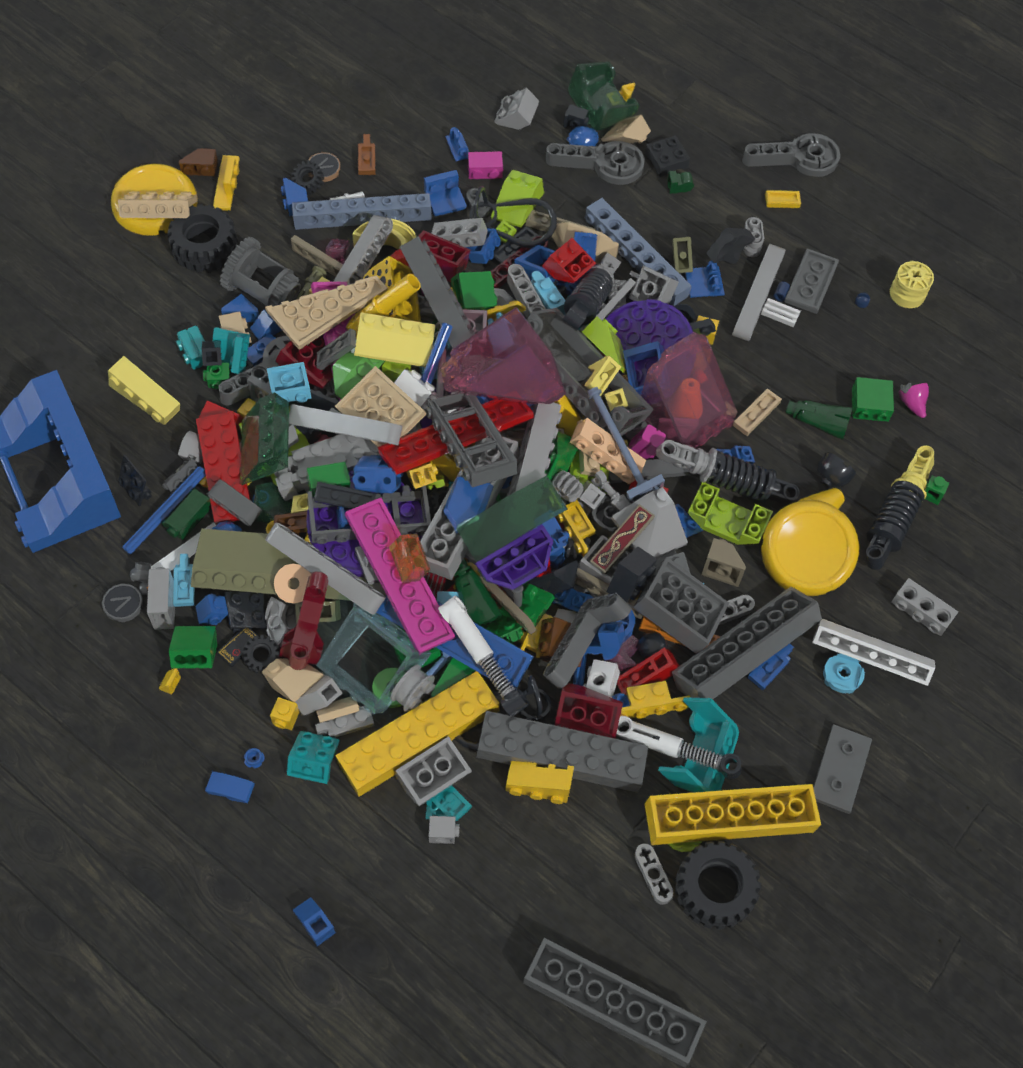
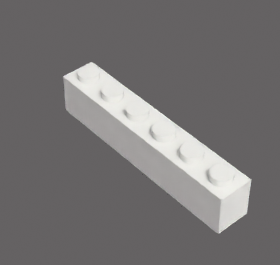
[813,619,935,686]

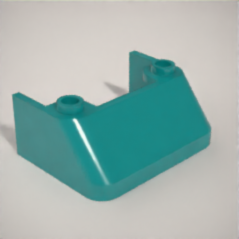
[658,697,739,793]

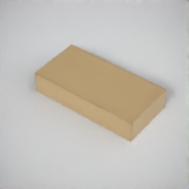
[316,696,359,723]

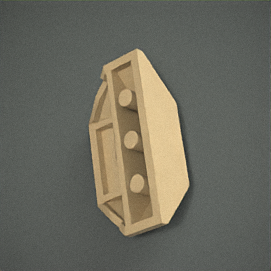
[552,222,619,264]

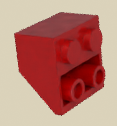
[542,238,596,283]

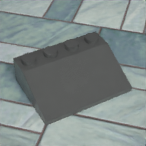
[633,557,729,654]

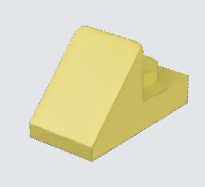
[584,355,621,397]

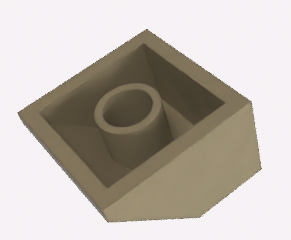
[702,538,746,587]

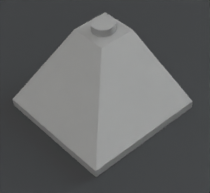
[611,487,688,558]

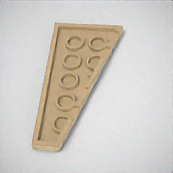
[265,275,388,350]

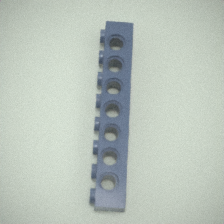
[292,193,431,230]
[585,198,691,306]

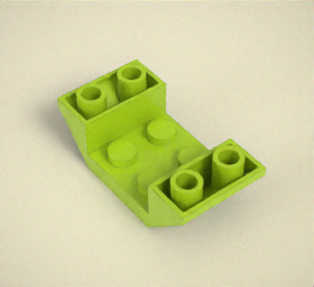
[688,482,773,545]

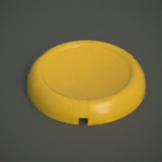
[111,164,197,236]
[761,500,859,596]

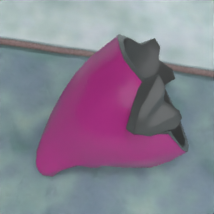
[899,383,929,418]

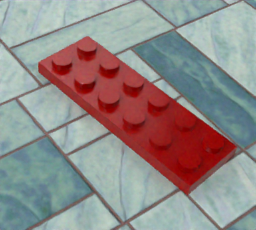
[196,411,251,525]

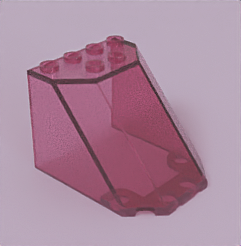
[440,307,566,404]
[641,332,737,448]

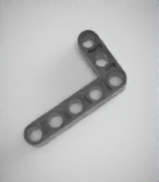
[543,593,632,689]

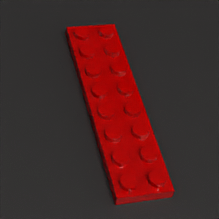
[378,391,534,475]

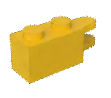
[406,461,438,489]

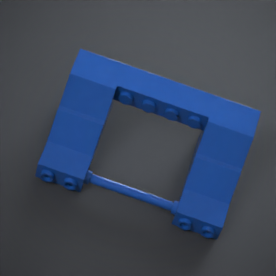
[0,370,121,553]

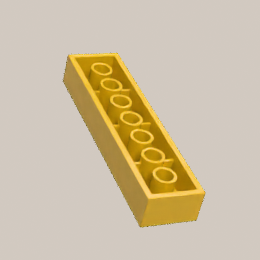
[336,671,499,797]
[645,784,821,845]

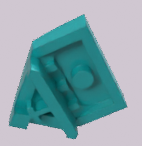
[426,785,472,821]

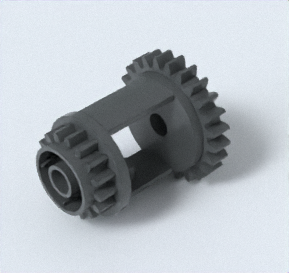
[220,237,301,307]

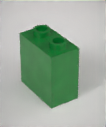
[451,271,497,310]
[852,377,894,422]
[169,626,217,668]

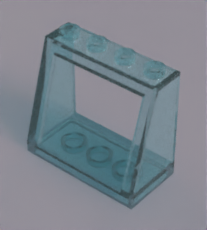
[316,605,431,714]

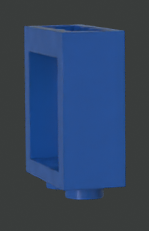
[515,245,557,283]
[623,341,670,397]

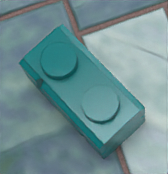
[176,326,205,369]

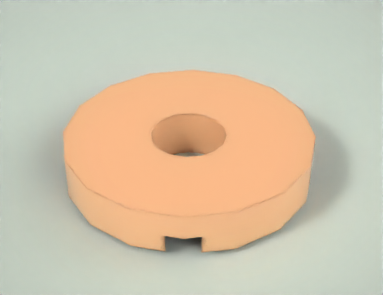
[274,563,311,604]

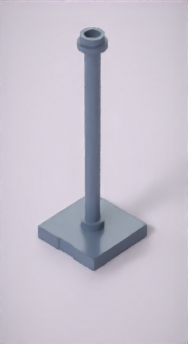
[587,387,665,504]

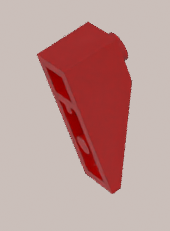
[617,647,679,695]

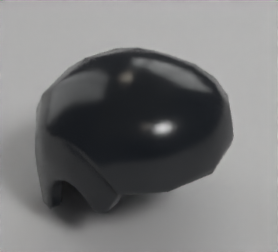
[637,632,668,660]

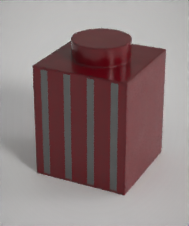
[425,572,446,600]

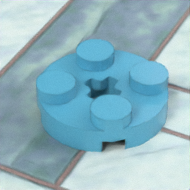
[823,653,865,694]

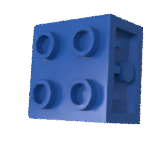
[424,170,467,216]

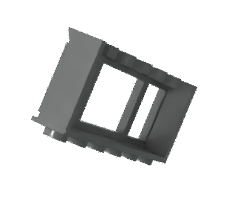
[425,387,517,487]
[307,485,431,544]

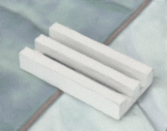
[761,298,801,327]

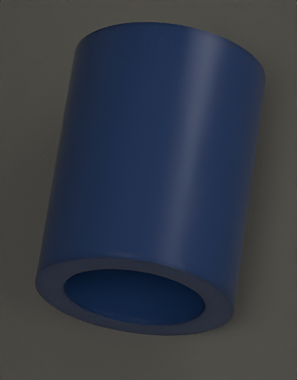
[774,282,790,302]

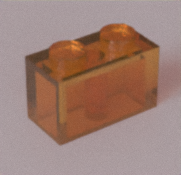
[389,534,431,583]

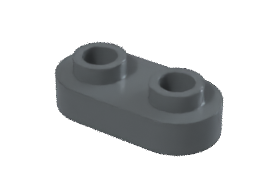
[466,188,490,218]

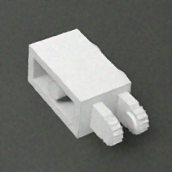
[394,369,438,412]

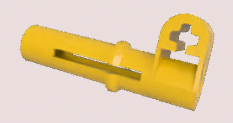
[346,274,421,339]

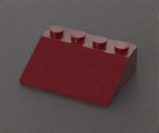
[275,335,333,388]

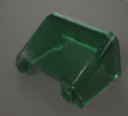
[569,61,640,131]

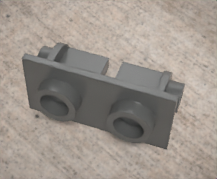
[162,458,198,494]

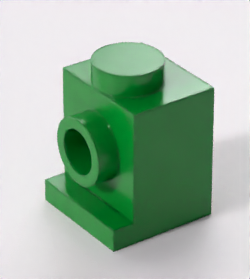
[924,475,949,505]

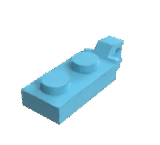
[173,554,195,607]

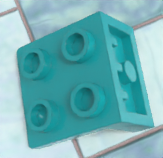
[212,327,250,374]
[287,731,339,784]

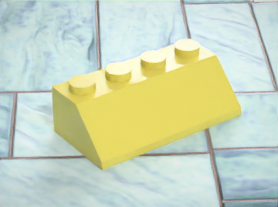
[354,312,435,367]

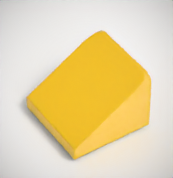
[159,668,181,694]

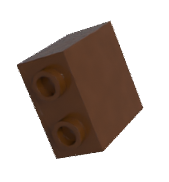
[536,617,582,668]

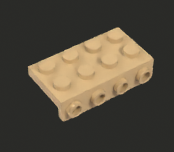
[118,191,197,218]

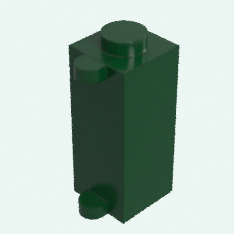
[162,489,212,540]

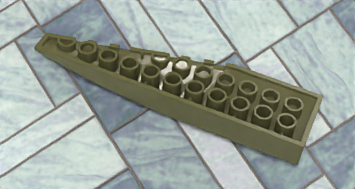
[191,528,431,600]

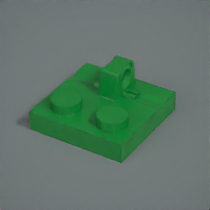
[500,582,555,627]

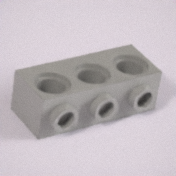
[431,218,488,247]
[892,578,958,636]

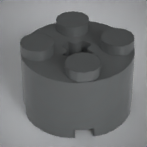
[590,496,619,539]

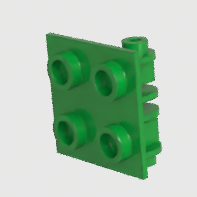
[482,616,523,643]

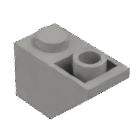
[294,674,342,715]

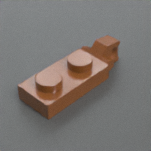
[358,134,375,175]

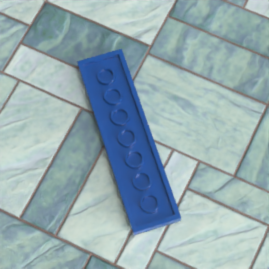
[376,595,534,689]

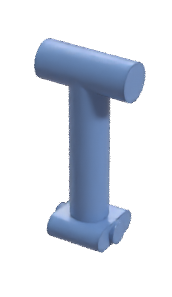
[425,652,452,676]

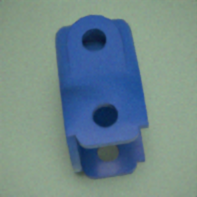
[353,455,404,493]

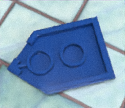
[444,477,493,533]

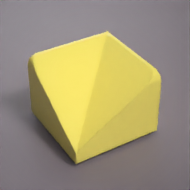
[605,388,628,412]

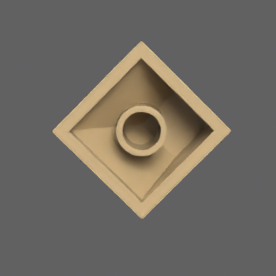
[601,115,651,143]
[262,659,324,702]

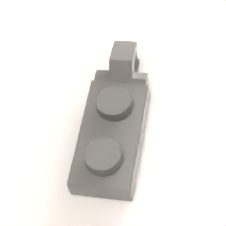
[315,705,374,737]

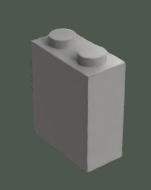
[147,567,175,630]

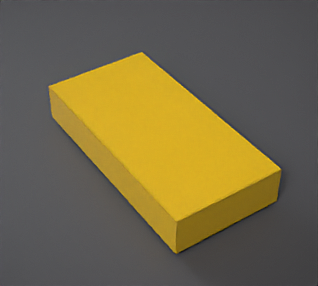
[765,190,801,208]

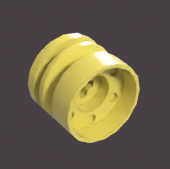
[890,261,934,308]

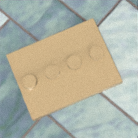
[335,366,427,447]

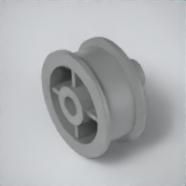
[390,664,435,712]

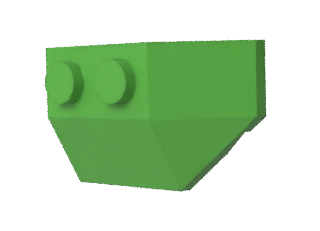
[332,348,385,400]

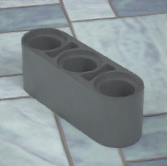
[207,479,262,527]

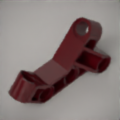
[279,572,329,670]

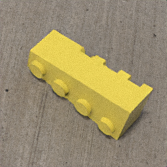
[108,356,180,425]

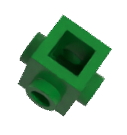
[203,363,231,389]

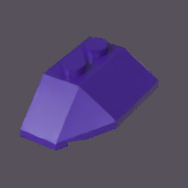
[475,524,553,590]

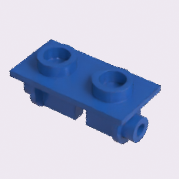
[446,127,469,161]

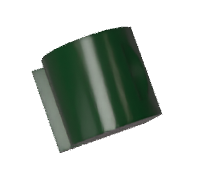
[667,171,694,194]

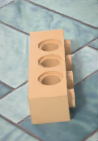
[570,418,646,484]

